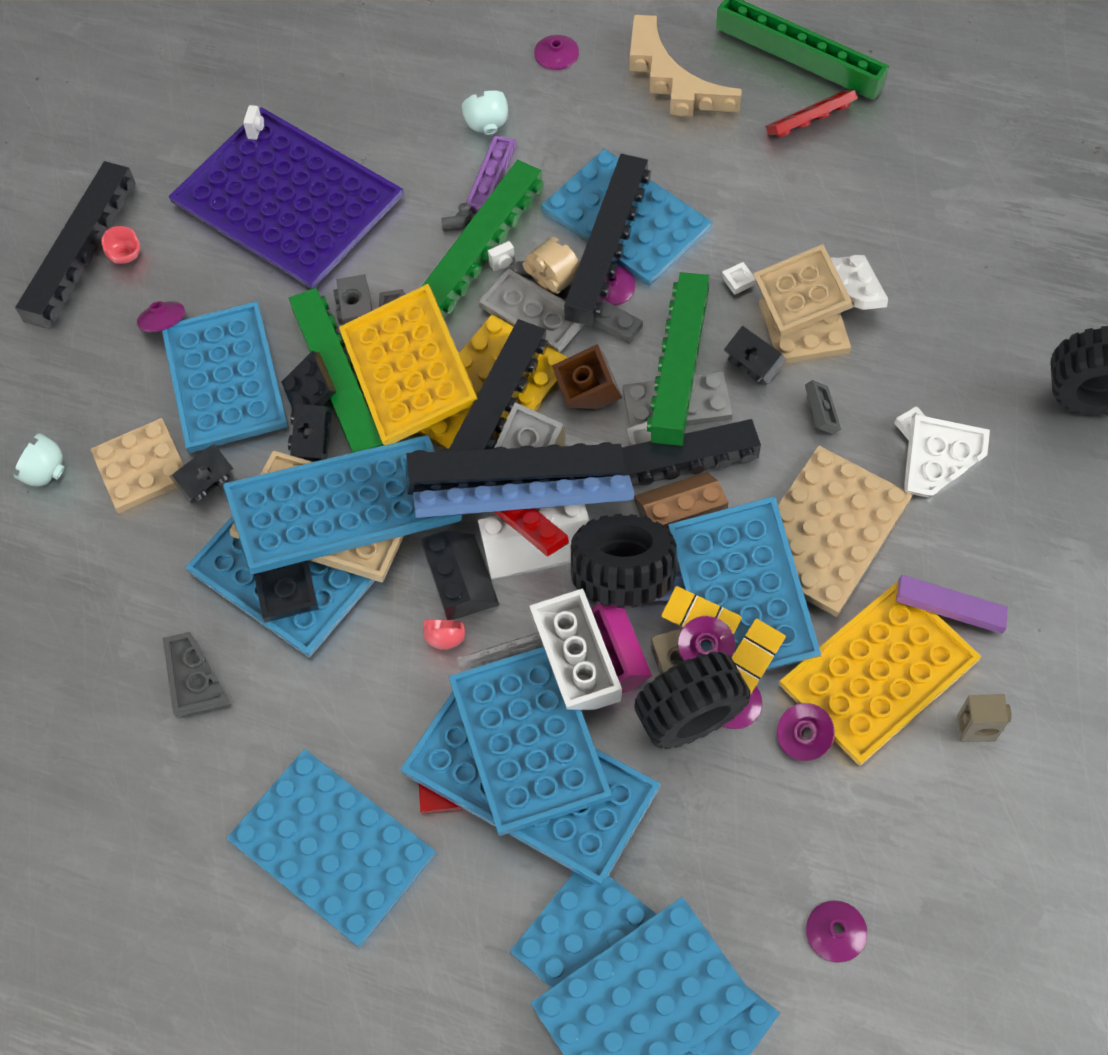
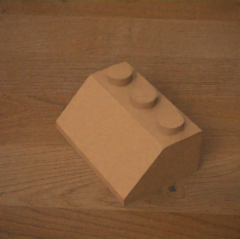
[634,472,729,531]

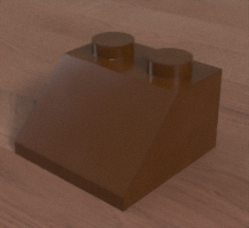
[552,344,622,409]

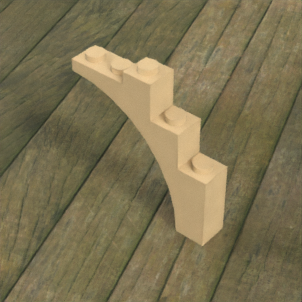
[629,14,742,116]

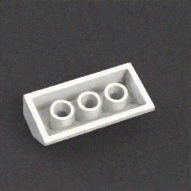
[478,504,589,581]
[529,588,622,710]

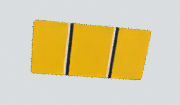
[661,586,742,635]
[732,619,786,695]

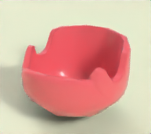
[102,226,140,264]
[423,620,465,650]

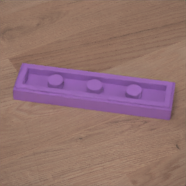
[466,135,516,213]
[896,575,1008,634]

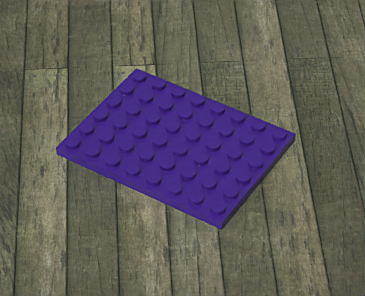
[169,107,404,289]

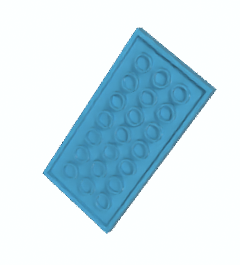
[223,435,462,575]
[400,691,660,887]
[510,872,780,1055]

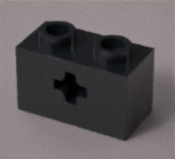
[724,325,786,384]
[288,404,332,460]
[169,444,234,502]

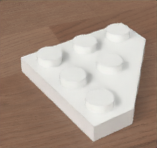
[831,255,888,310]
[904,415,990,498]

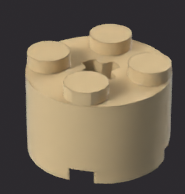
[522,237,579,295]

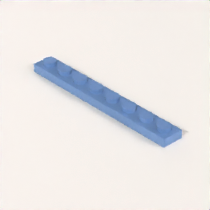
[413,475,634,518]

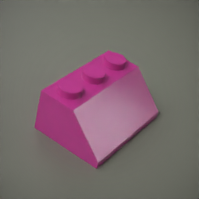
[591,602,652,694]

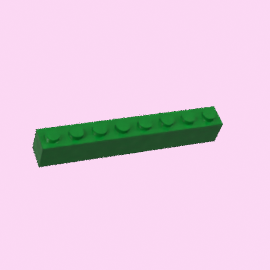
[716,0,889,100]
[421,159,544,318]
[647,272,709,446]
[288,288,384,453]

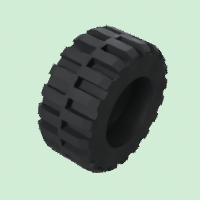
[1050,326,1108,416]
[570,514,677,608]
[634,652,751,749]

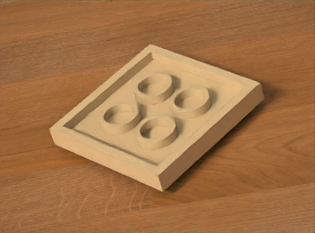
[753,244,853,337]
[759,298,851,364]
[90,418,184,514]

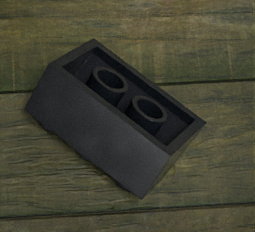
[421,530,499,620]

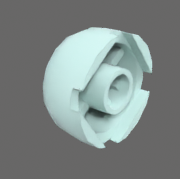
[462,91,508,135]
[13,433,65,487]

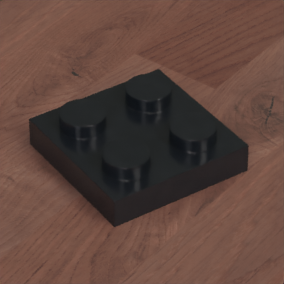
[281,351,336,410]
[254,560,319,623]

